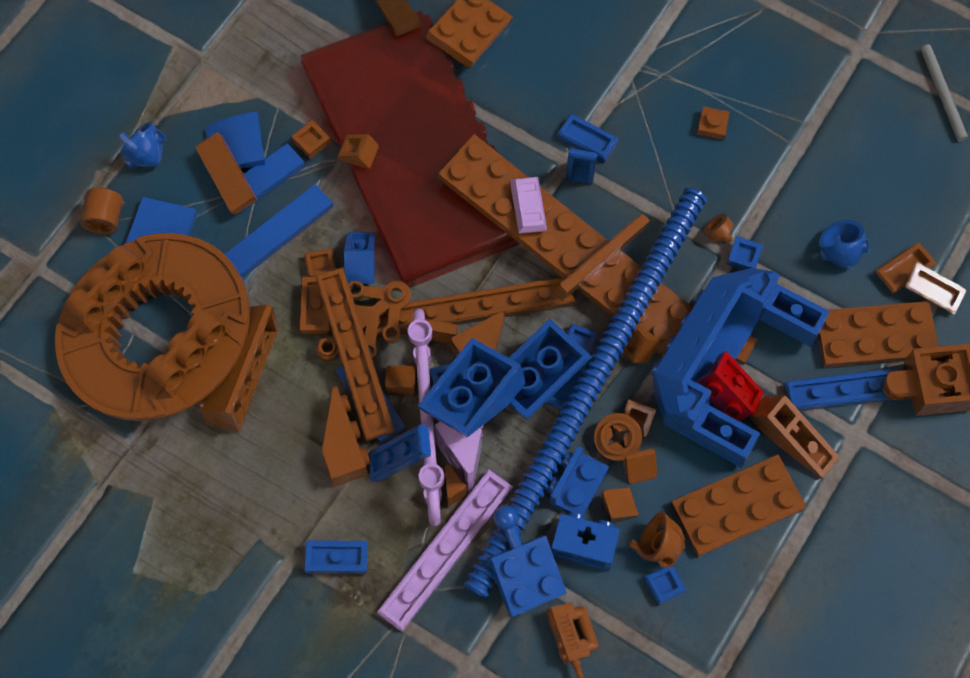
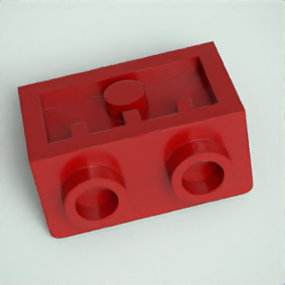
[696,351,764,421]

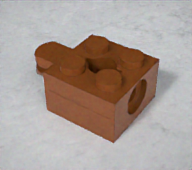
[882,344,970,416]

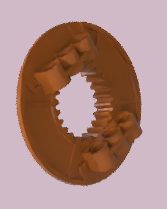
[55,233,250,421]

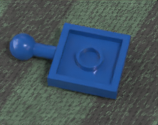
[488,505,567,617]

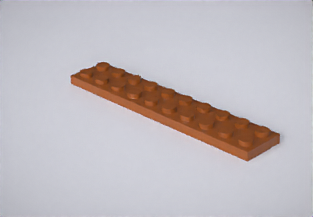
[438,134,693,356]

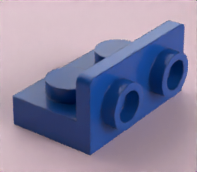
[547,446,609,516]

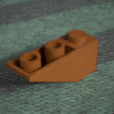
[322,386,371,487]

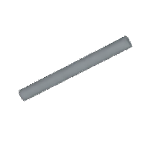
[920,44,968,142]

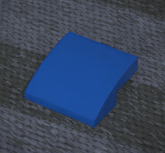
[205,111,265,178]

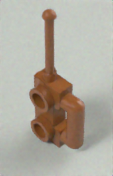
[546,602,599,678]

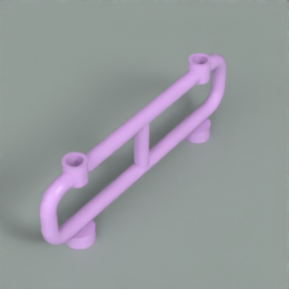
[408,308,444,526]

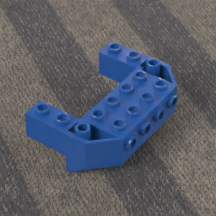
[651,268,830,468]

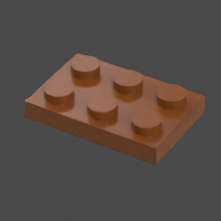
[426,0,513,69]

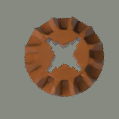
[594,413,642,461]

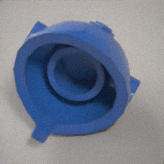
[119,122,166,169]
[819,220,870,269]

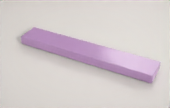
[377,470,513,632]

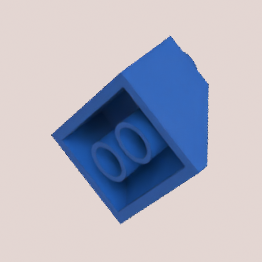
[508,319,592,420]

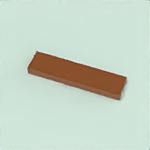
[555,214,650,301]

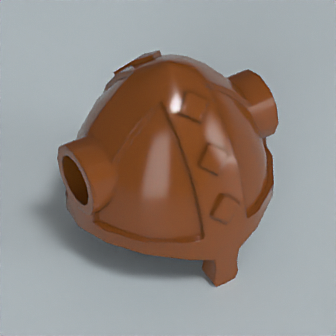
[629,511,685,568]

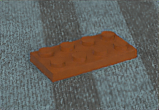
[818,301,939,368]
[670,454,807,558]

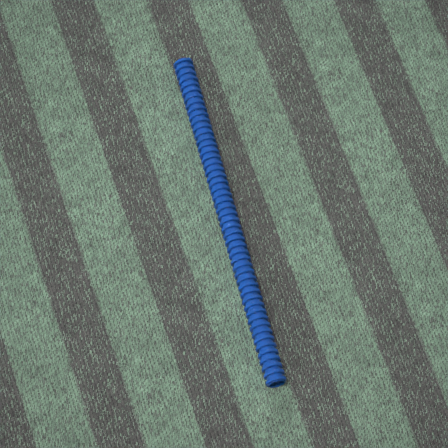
[463,188,707,598]

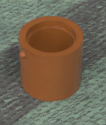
[80,188,125,234]

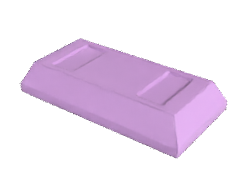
[510,177,547,234]

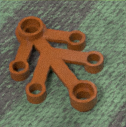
[316,281,411,362]

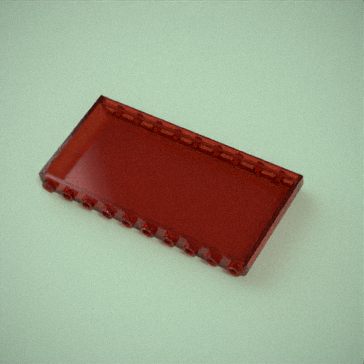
[300,11,520,288]

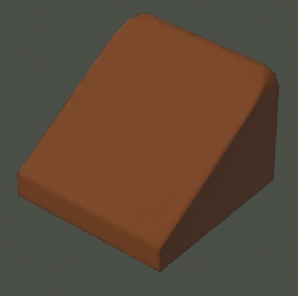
[337,134,379,168]
[622,325,660,363]
[385,365,416,395]
[623,397,657,437]
[623,448,657,484]
[445,464,467,507]
[601,487,639,523]

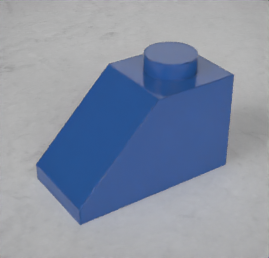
[344,232,376,287]

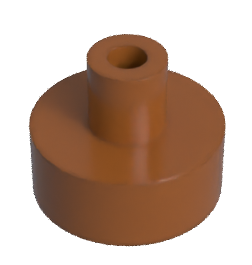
[704,214,734,244]

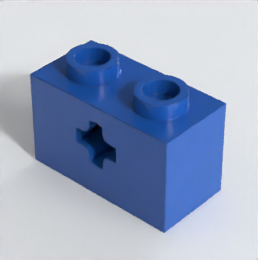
[551,512,620,571]

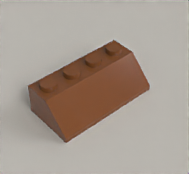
[200,305,279,433]

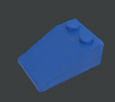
[418,338,526,438]

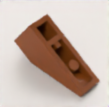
[749,395,840,479]

